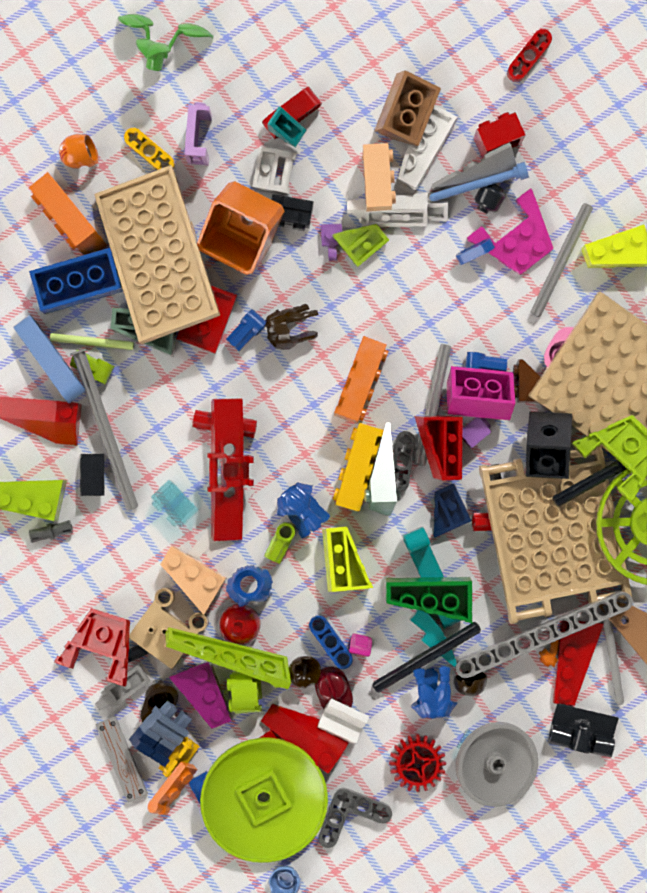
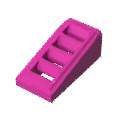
[349,633,372,657]

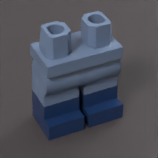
[129,701,192,767]

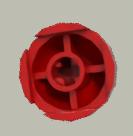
[219,604,261,645]

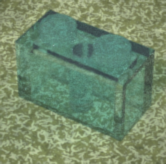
[151,480,199,527]

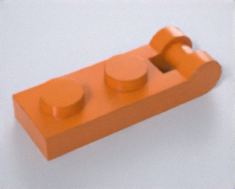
[148,761,198,815]

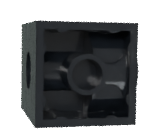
[526,411,572,479]

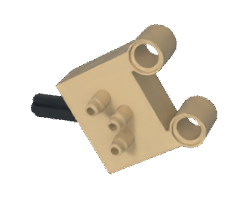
[128,587,209,669]

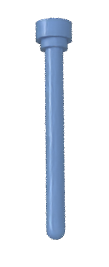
[429,162,529,202]

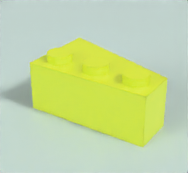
[581,224,647,268]
[322,527,373,592]

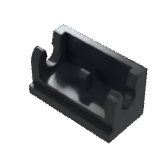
[80,454,105,496]

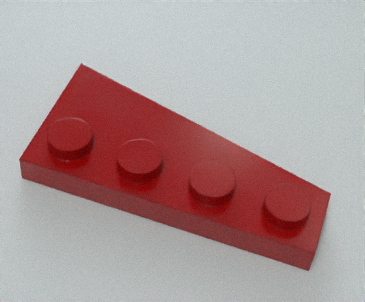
[553,620,604,705]

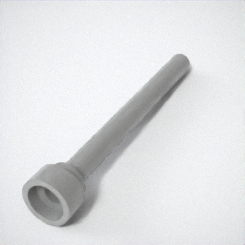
[597,605,624,705]

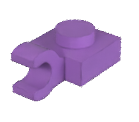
[321,224,342,261]

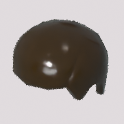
[289,656,321,689]
[453,671,487,697]

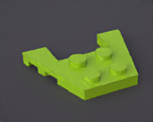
[572,415,647,503]

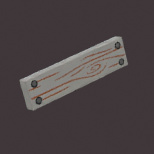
[95,716,148,803]

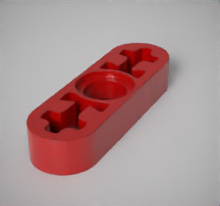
[507,29,552,82]

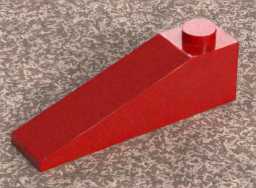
[260,704,349,774]

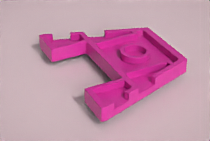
[467,188,554,275]

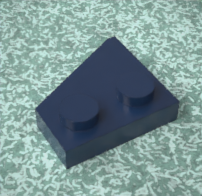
[433,483,472,538]

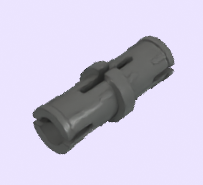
[29,520,73,543]

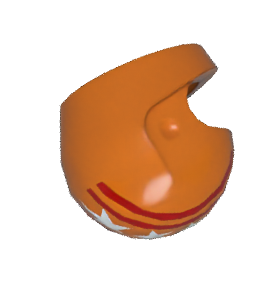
[59,134,99,169]

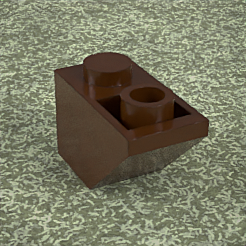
[513,359,540,403]

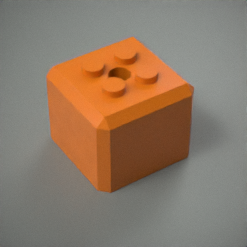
[197,181,285,275]

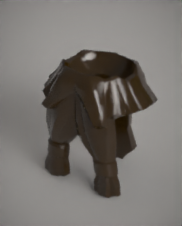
[265,304,319,350]

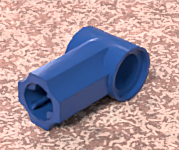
[226,309,266,352]
[465,352,508,372]

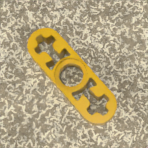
[124,128,175,170]

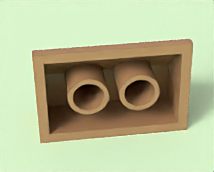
[374,70,441,146]

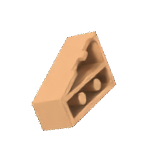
[362,143,396,212]
[160,546,227,615]

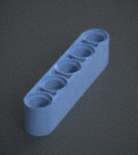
[13,315,86,404]

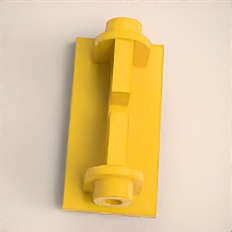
[158,737,200,778]

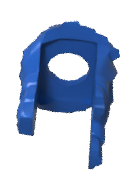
[277,482,330,539]
[226,565,273,607]
[411,666,457,719]

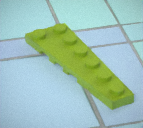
[165,627,291,689]

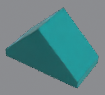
[267,107,307,148]

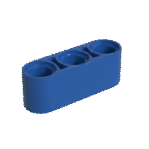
[309,615,353,669]

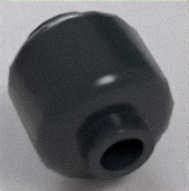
[474,184,505,214]

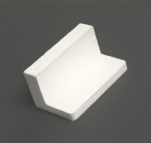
[318,699,369,744]

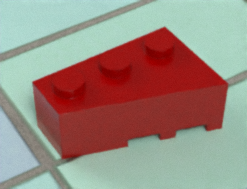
[414,415,463,481]

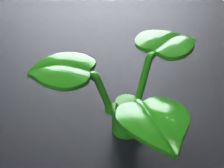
[118,14,214,71]

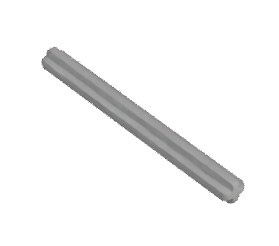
[530,203,593,317]
[414,344,451,466]

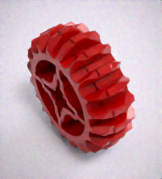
[389,734,446,792]

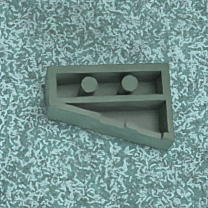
[110,307,176,357]

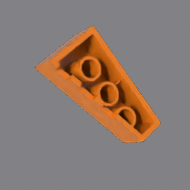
[28,172,107,255]
[334,336,389,424]

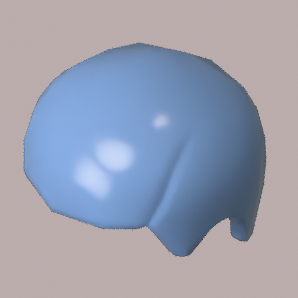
[268,866,301,893]

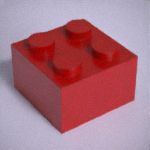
[473,112,526,159]

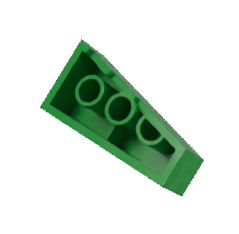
[385,577,472,623]

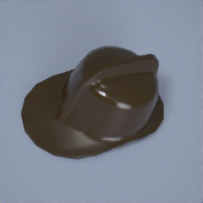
[140,680,179,723]

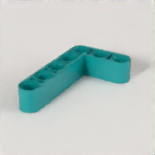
[402,527,462,629]

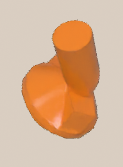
[539,640,559,667]

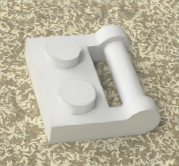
[252,147,296,195]

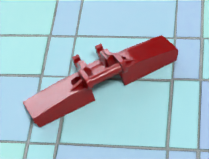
[207,398,254,541]

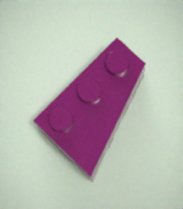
[169,661,233,729]

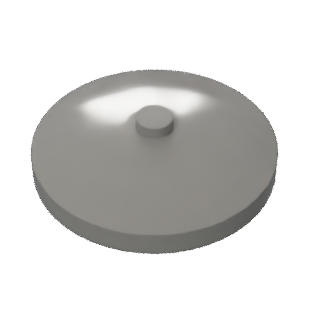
[456,722,538,807]

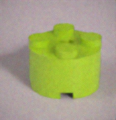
[227,671,262,714]

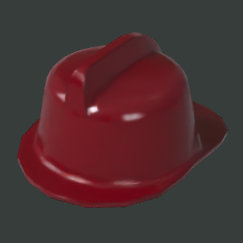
[315,666,353,710]

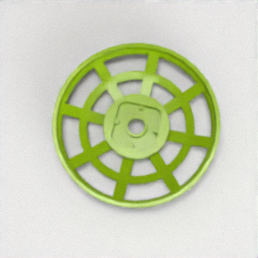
[596,469,647,585]

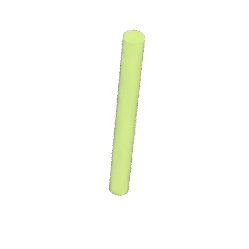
[50,333,134,350]

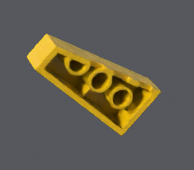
[333,423,384,512]

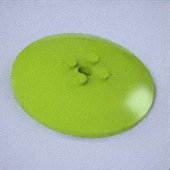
[200,738,328,863]

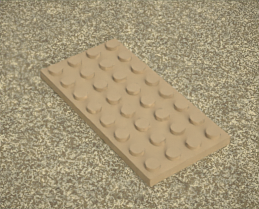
[94,165,220,344]

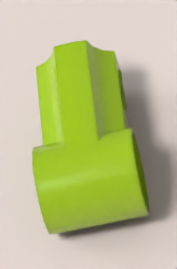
[69,349,115,385]
[264,522,296,564]

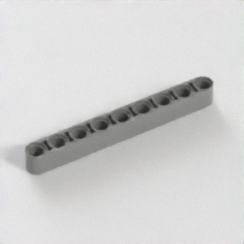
[456,591,633,678]

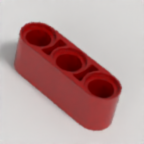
[262,87,322,139]

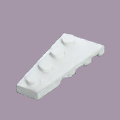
[398,105,458,190]

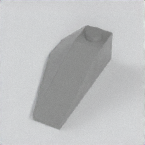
[431,142,517,192]

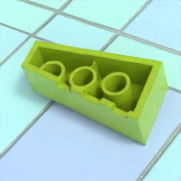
[0,480,67,521]

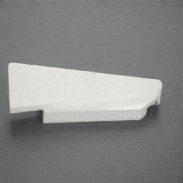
[347,191,448,227]

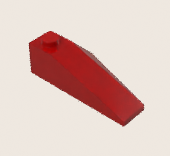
[0,396,82,446]

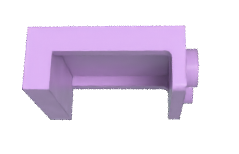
[184,102,212,165]

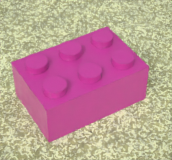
[447,366,515,420]

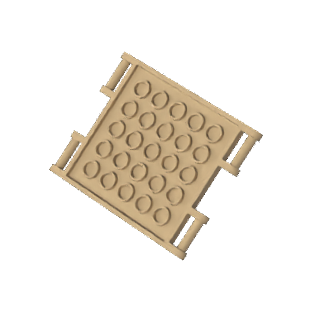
[479,446,632,624]

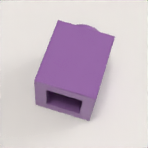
[462,417,491,449]

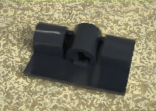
[548,704,619,758]

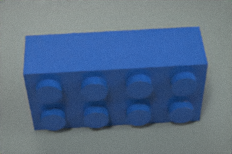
[29,248,124,314]

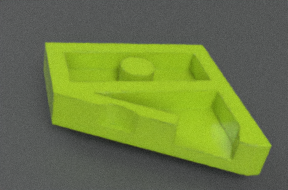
[332,224,389,267]

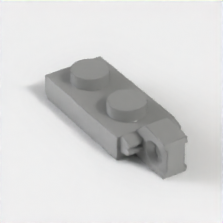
[95,664,151,710]

